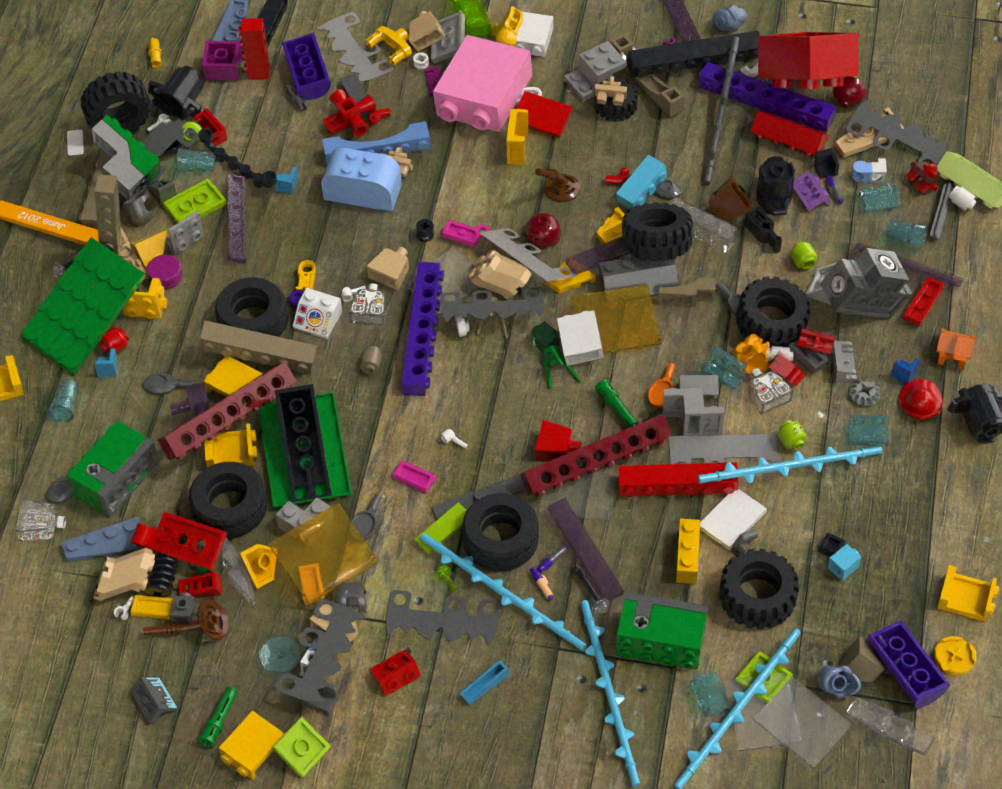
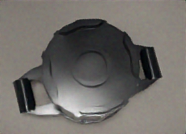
[148,65,204,120]
[756,156,795,216]
[947,384,1002,443]

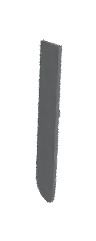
[432,473,544,520]

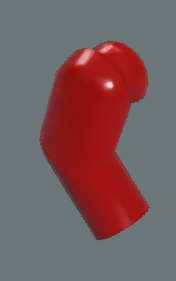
[368,108,391,125]
[605,168,630,185]

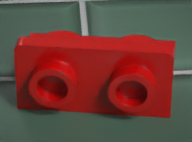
[369,649,421,696]

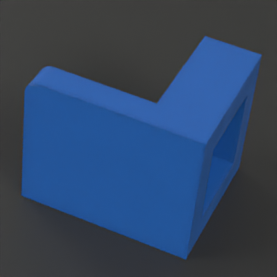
[891,358,920,384]

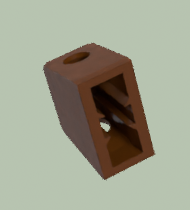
[705,177,752,221]

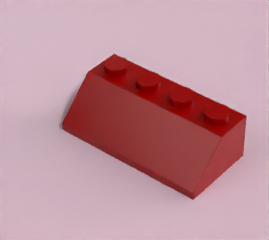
[751,111,830,157]

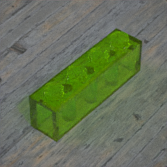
[452,0,493,39]

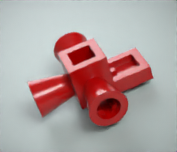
[323,89,376,137]

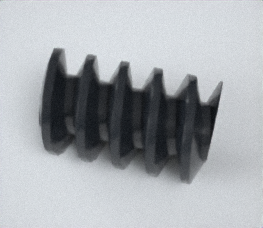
[145,553,178,597]

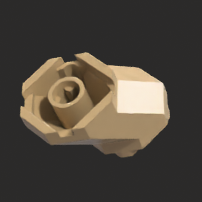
[467,249,532,299]
[93,548,155,601]

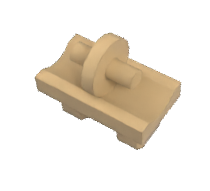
[595,76,627,106]
[380,147,413,178]

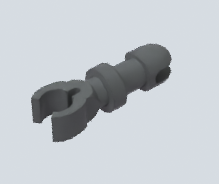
[286,83,307,111]

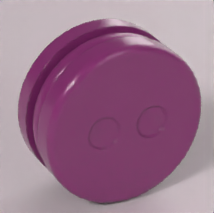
[147,255,182,290]

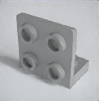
[165,211,204,255]

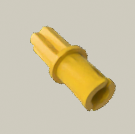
[148,38,162,68]

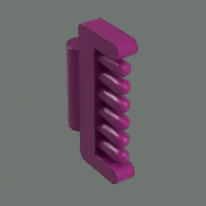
[425,67,445,97]

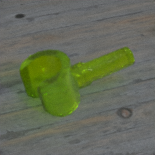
[437,564,458,591]

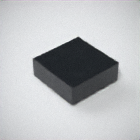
[818,532,846,557]

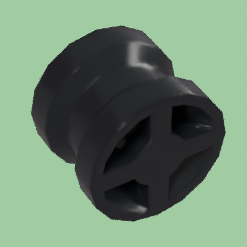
[416,219,434,242]

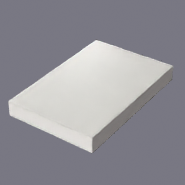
[700,489,767,550]

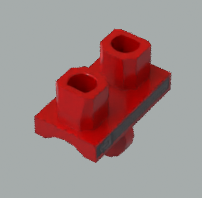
[906,161,938,195]
[797,327,836,354]

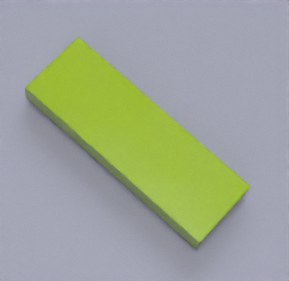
[415,502,467,555]

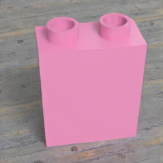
[433,35,533,132]

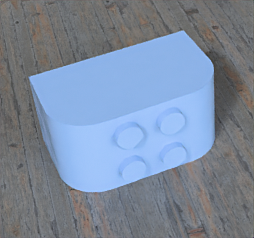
[321,148,402,212]

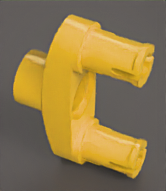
[364,26,412,66]

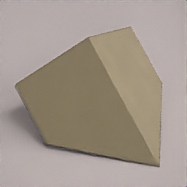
[840,637,886,682]

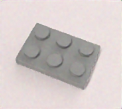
[431,11,465,64]

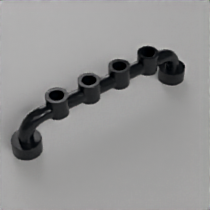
[199,128,277,188]

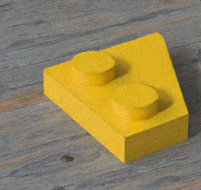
[596,207,625,248]
[545,258,596,294]

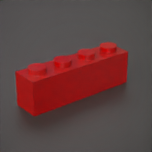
[238,18,270,80]

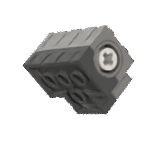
[820,248,912,319]

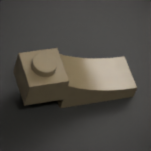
[658,277,716,306]

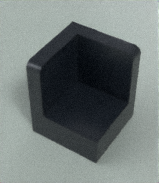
[814,148,839,179]

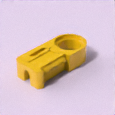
[296,260,316,292]

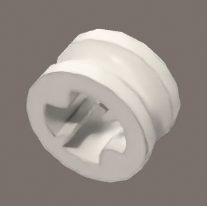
[413,53,429,70]

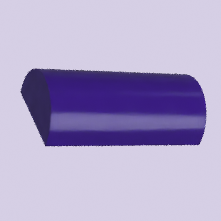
[282,33,331,100]
[866,621,950,708]

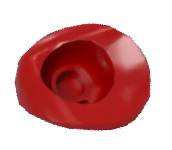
[899,379,943,421]

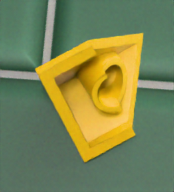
[130,230,167,270]
[239,544,278,589]

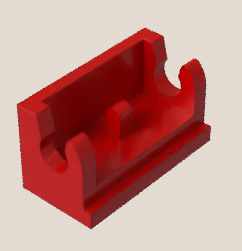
[193,108,227,146]

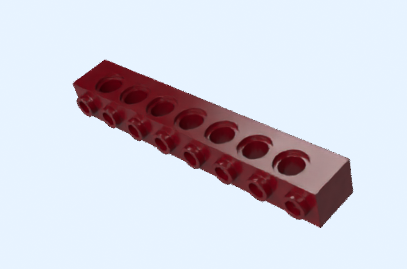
[158,362,296,460]
[520,414,672,497]

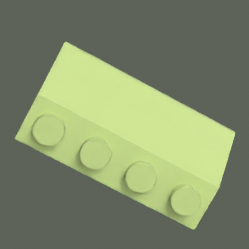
[937,151,1002,209]

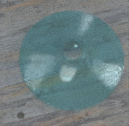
[259,635,301,673]

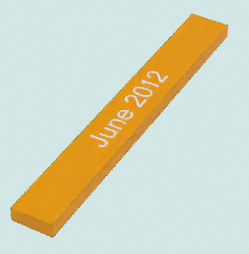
[0,200,99,245]

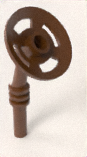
[535,168,580,202]
[143,600,229,640]

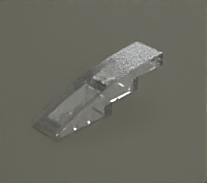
[221,538,257,609]
[846,697,935,756]

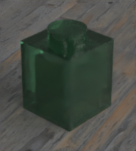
[531,321,560,352]

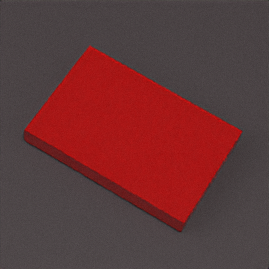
[516,91,573,138]

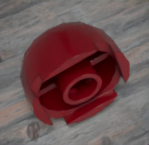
[832,76,868,108]
[525,213,561,250]

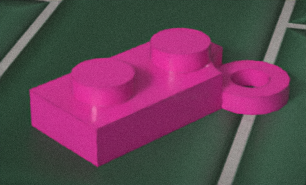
[442,220,490,248]

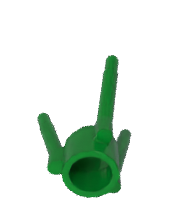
[542,346,581,388]

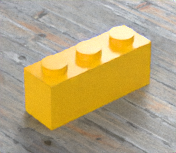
[676,519,700,584]

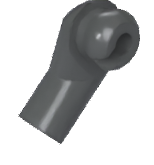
[734,529,758,553]

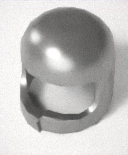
[123,191,154,225]
[334,581,367,613]

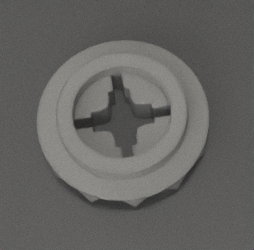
[850,379,881,406]

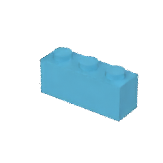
[616,155,667,209]

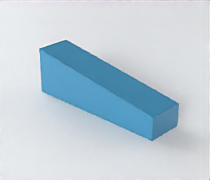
[460,660,510,705]

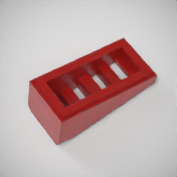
[178,571,222,598]

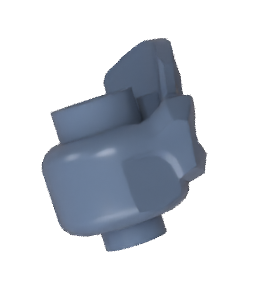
[712,5,748,32]
[817,666,861,698]

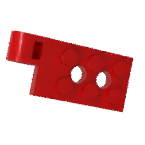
[130,512,227,571]

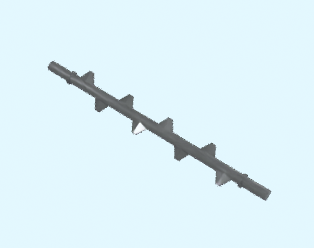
[703,36,739,185]

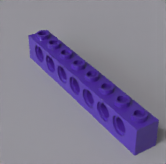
[698,62,836,133]
[402,262,444,396]

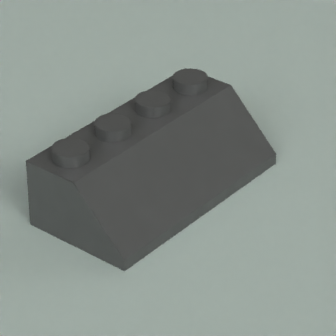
[599,257,679,305]

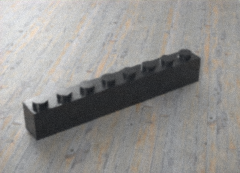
[626,30,760,78]

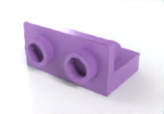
[793,171,830,211]

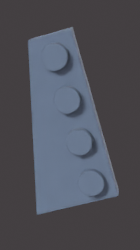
[212,0,249,52]
[61,516,143,562]

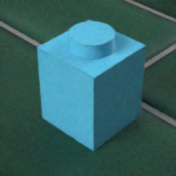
[828,544,861,581]

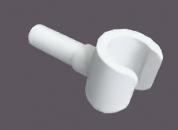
[147,114,171,132]
[341,286,366,302]
[441,429,468,449]
[114,595,134,620]

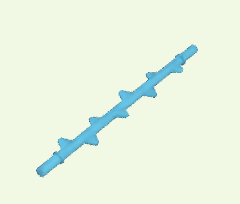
[697,446,882,483]
[420,533,587,651]
[580,600,640,787]
[673,628,801,789]

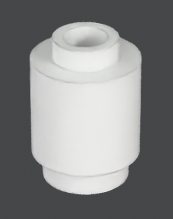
[949,186,977,211]
[766,346,793,363]

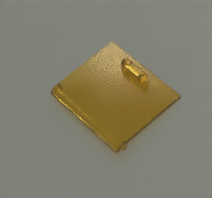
[571,284,662,354]
[268,503,378,605]

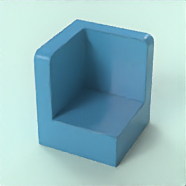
[275,167,299,194]
[94,349,118,377]

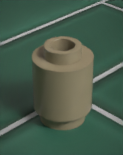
[360,346,382,375]

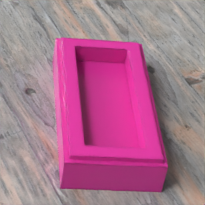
[392,460,436,494]

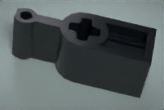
[744,207,782,253]

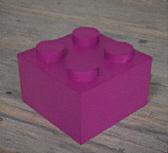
[202,41,242,80]

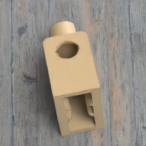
[409,11,445,52]
[367,247,409,291]

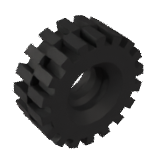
[594,78,638,122]

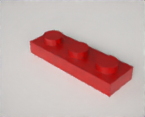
[903,277,945,327]

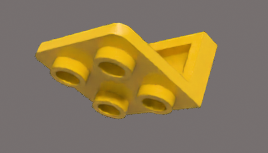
[123,278,167,319]

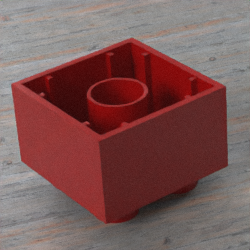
[758,32,858,89]

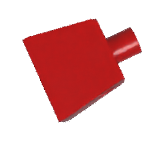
[535,420,582,462]

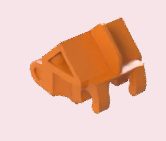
[936,328,976,370]

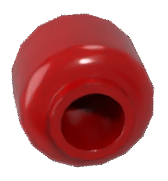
[100,327,129,354]

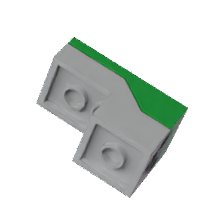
[92,115,160,200]

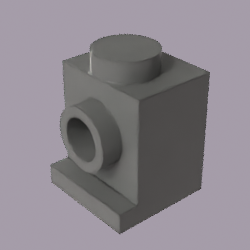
[170,593,196,624]

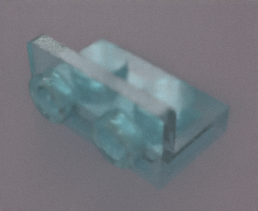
[859,183,901,212]
[704,346,747,389]
[848,414,889,446]
[690,671,730,717]

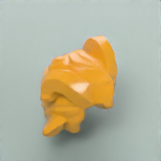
[731,334,770,375]

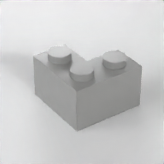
[276,498,334,547]

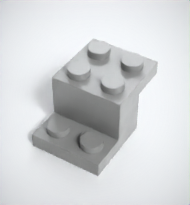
[564,41,627,102]
[662,387,724,436]

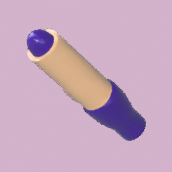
[530,567,553,600]

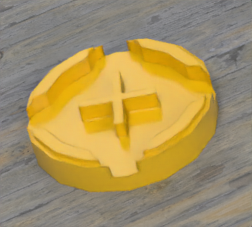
[934,636,976,676]

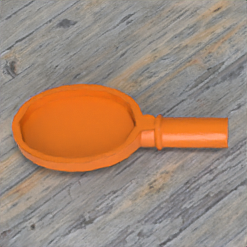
[648,363,676,408]

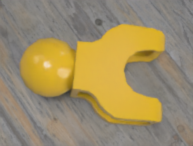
[491,6,523,47]

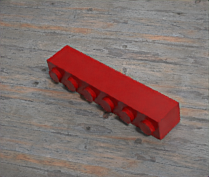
[618,462,739,497]

